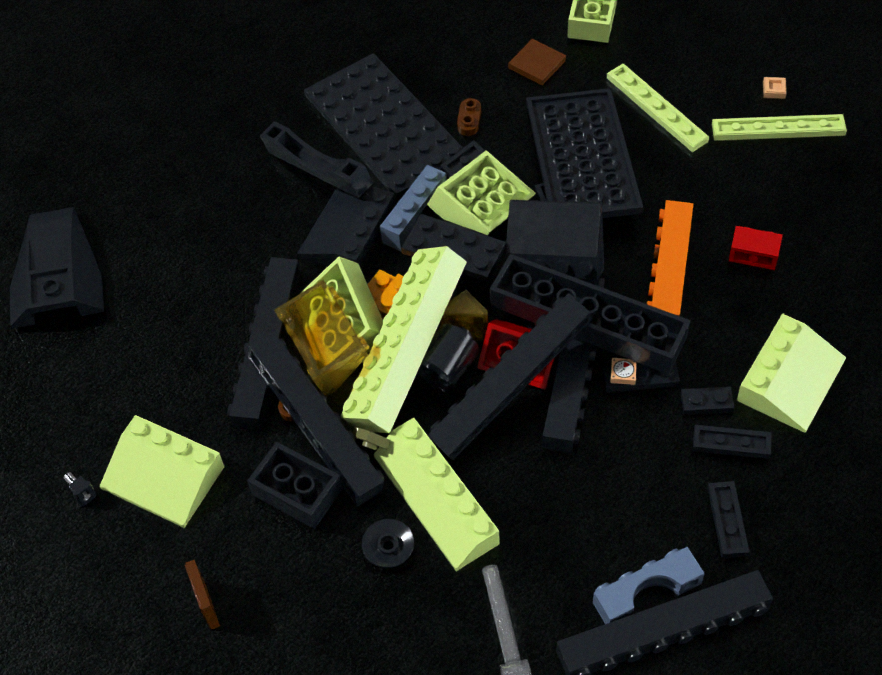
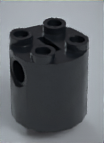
[415,323,480,395]

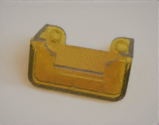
[274,280,370,397]

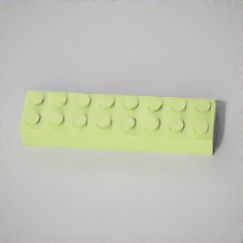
[340,246,467,433]

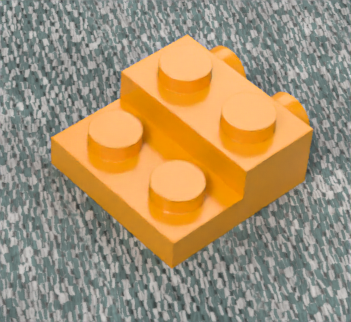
[367,269,403,319]

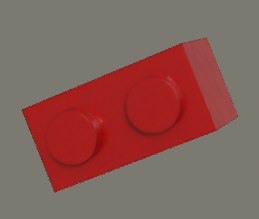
[729,226,782,270]

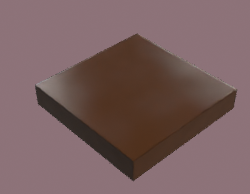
[508,39,566,85]
[185,560,220,630]

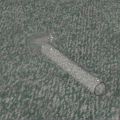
[482,565,531,675]

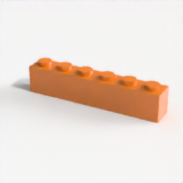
[647,200,693,316]

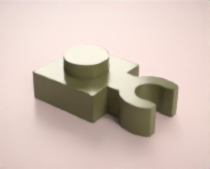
[352,427,390,451]

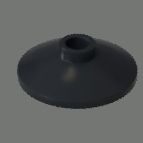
[362,519,414,568]

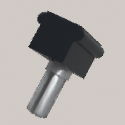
[64,472,97,507]

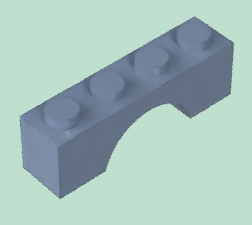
[380,165,447,251]
[593,547,704,624]

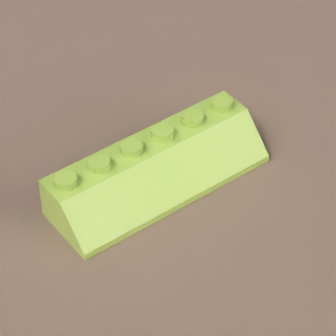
[374,418,499,571]

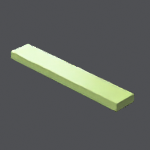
[607,64,709,152]
[712,114,847,141]

